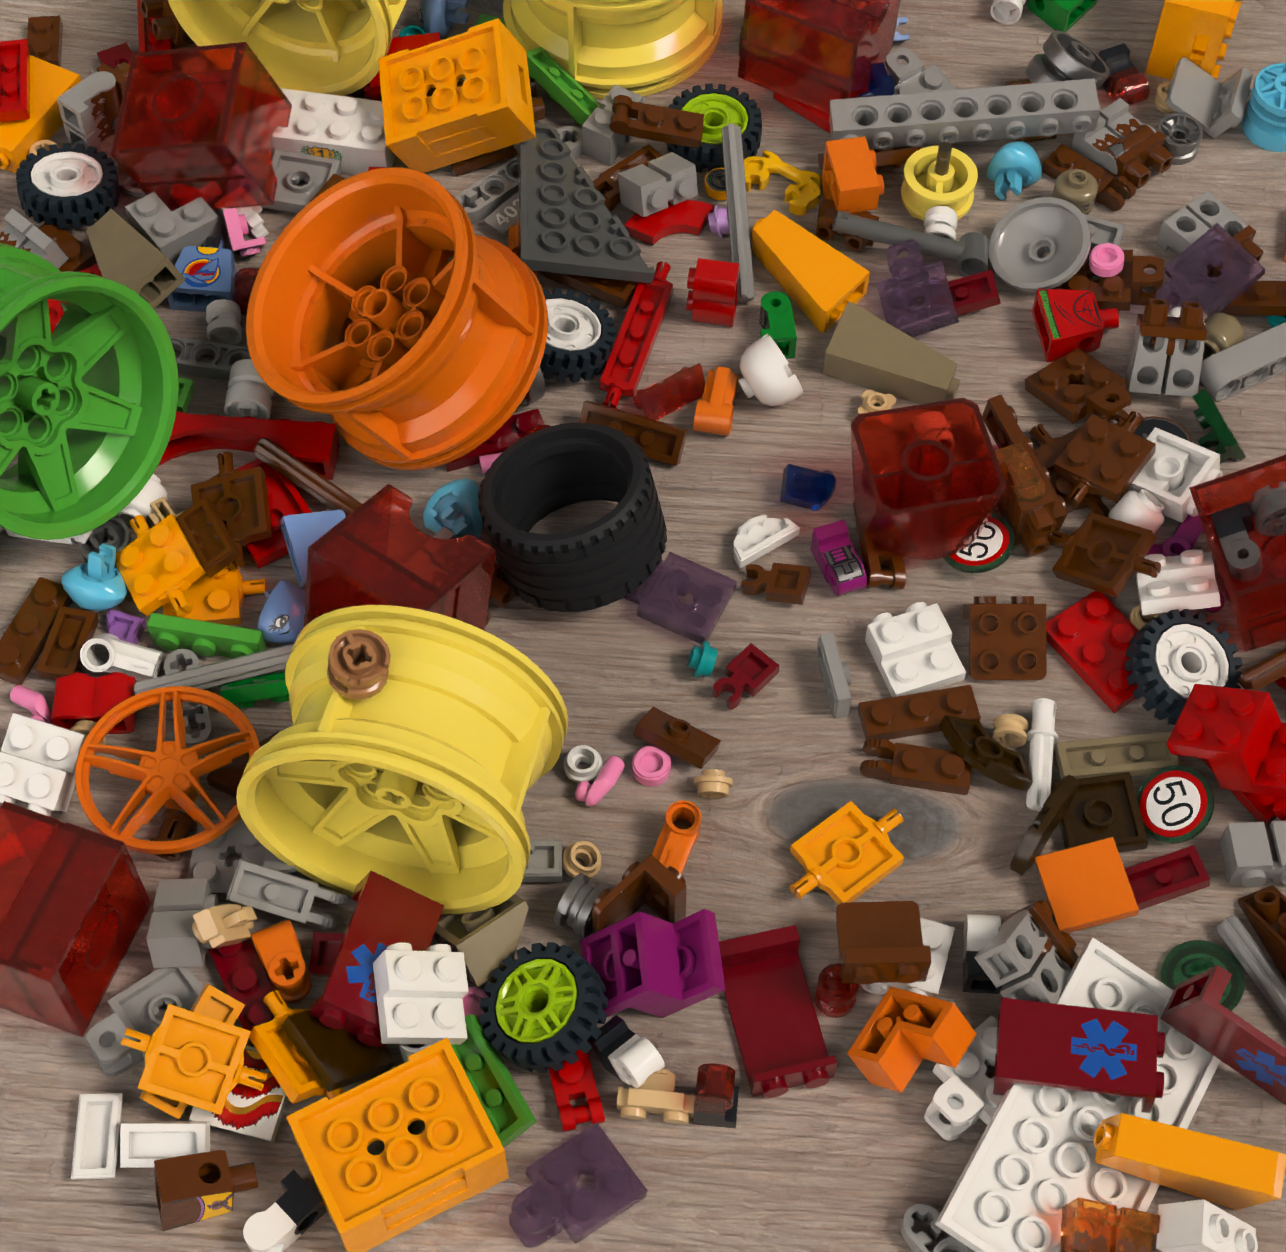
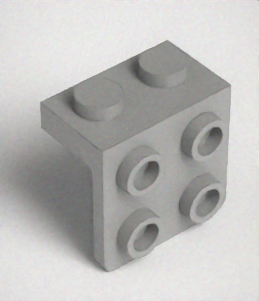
[1166,57,1253,139]

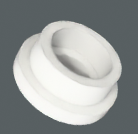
[563,745,603,783]

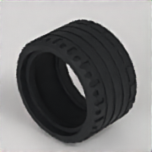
[478,423,667,612]

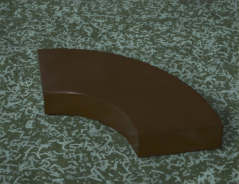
[940,715,1033,792]
[1010,775,1081,876]

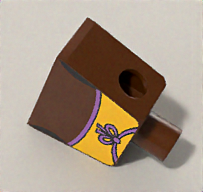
[154,1150,258,1231]

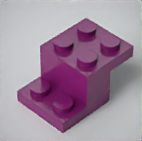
[580,909,725,1018]

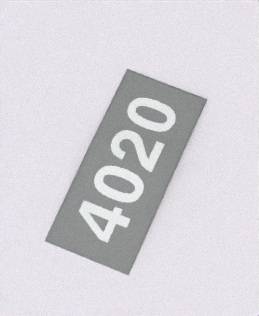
[484,191,519,234]

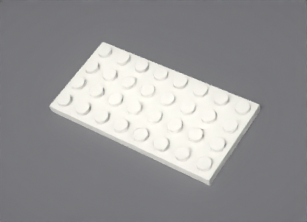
[935,937,1221,1252]

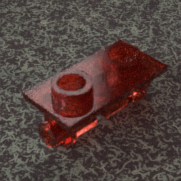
[633,363,706,420]

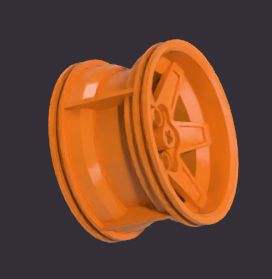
[246,167,548,470]

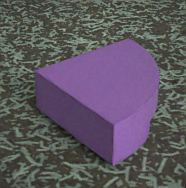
[106,609,147,644]

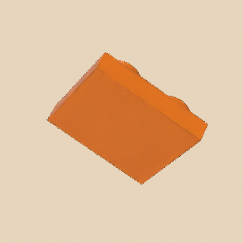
[1035,837,1139,933]

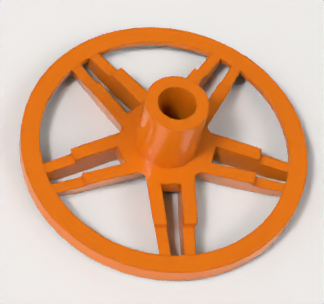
[75,686,260,854]

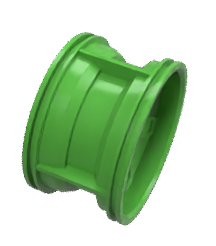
[0,243,179,540]

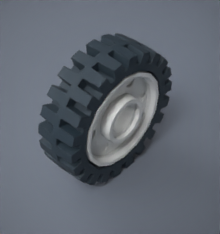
[16,143,120,229]
[540,288,616,383]
[1125,609,1243,725]

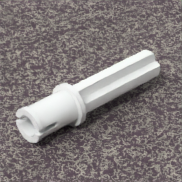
[1026,698,1058,812]

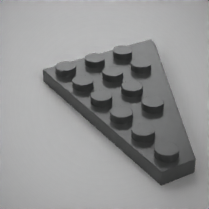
[519,123,655,283]

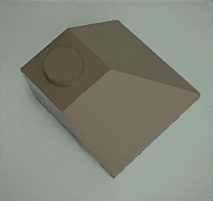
[433,894,529,987]

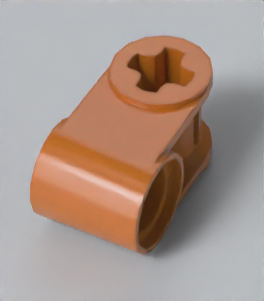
[250,919,311,1004]

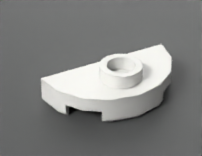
[733,515,800,569]

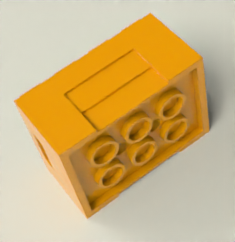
[1145,0,1242,80]
[378,18,536,173]
[286,1038,509,1252]

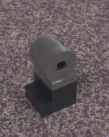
[1210,502,1263,582]

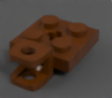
[1061,249,1164,311]
[1025,348,1132,425]

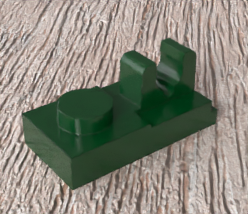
[1192,389,1246,463]

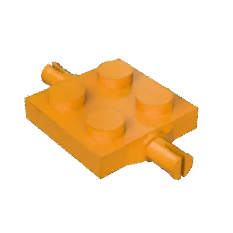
[116,513,206,617]
[162,566,267,625]
[789,801,904,905]
[249,990,345,1104]
[120,1004,268,1115]

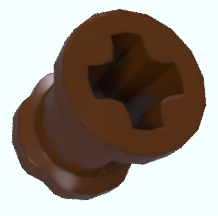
[150,808,197,861]

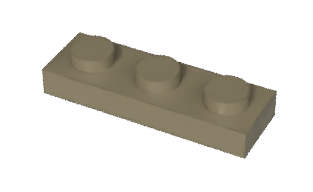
[1054,731,1180,780]

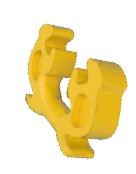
[744,150,821,216]

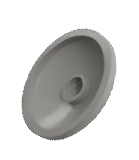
[989,197,1091,292]

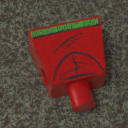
[1032,289,1119,362]

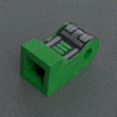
[759,291,797,359]

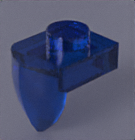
[856,62,895,98]
[780,464,836,511]

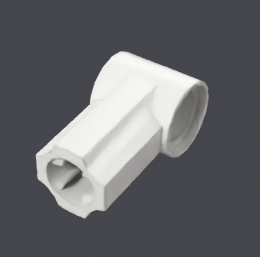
[80,633,163,681]

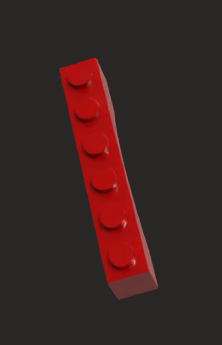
[158,411,340,480]

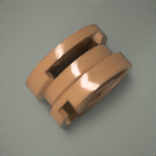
[327,629,391,700]

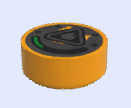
[704,168,727,200]

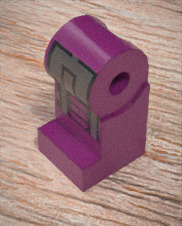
[810,519,867,596]

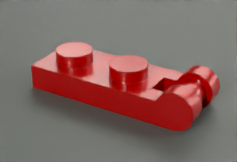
[548,1049,605,1132]

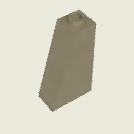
[86,209,186,309]
[823,302,960,411]

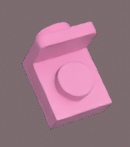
[222,207,266,257]

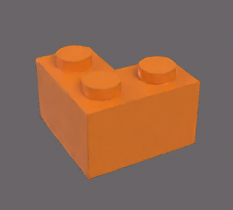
[821,136,884,213]
[847,986,976,1093]

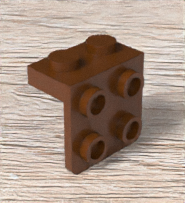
[963,596,1047,680]
[592,854,687,933]
[836,901,931,984]

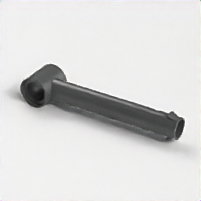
[832,210,989,277]

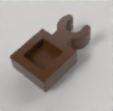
[741,563,811,605]

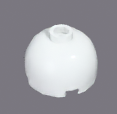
[738,334,804,406]

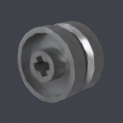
[1025,30,1110,89]

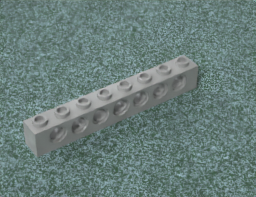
[829,78,1100,150]

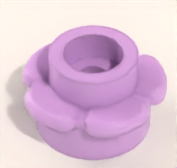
[708,205,729,239]

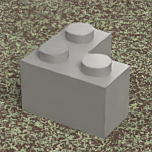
[125,192,225,266]

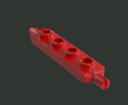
[600,261,673,409]

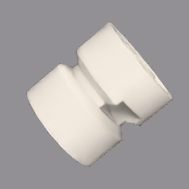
[224,359,274,419]

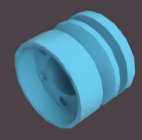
[1242,63,1286,152]

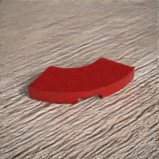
[624,200,714,245]

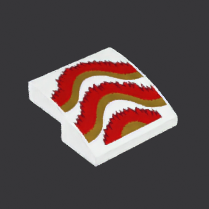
[189,1045,291,1143]

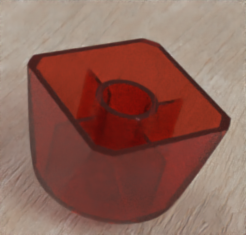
[851,398,1007,560]

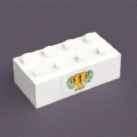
[255,87,396,175]

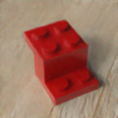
[1166,684,1286,798]

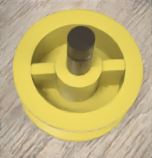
[900,142,978,221]

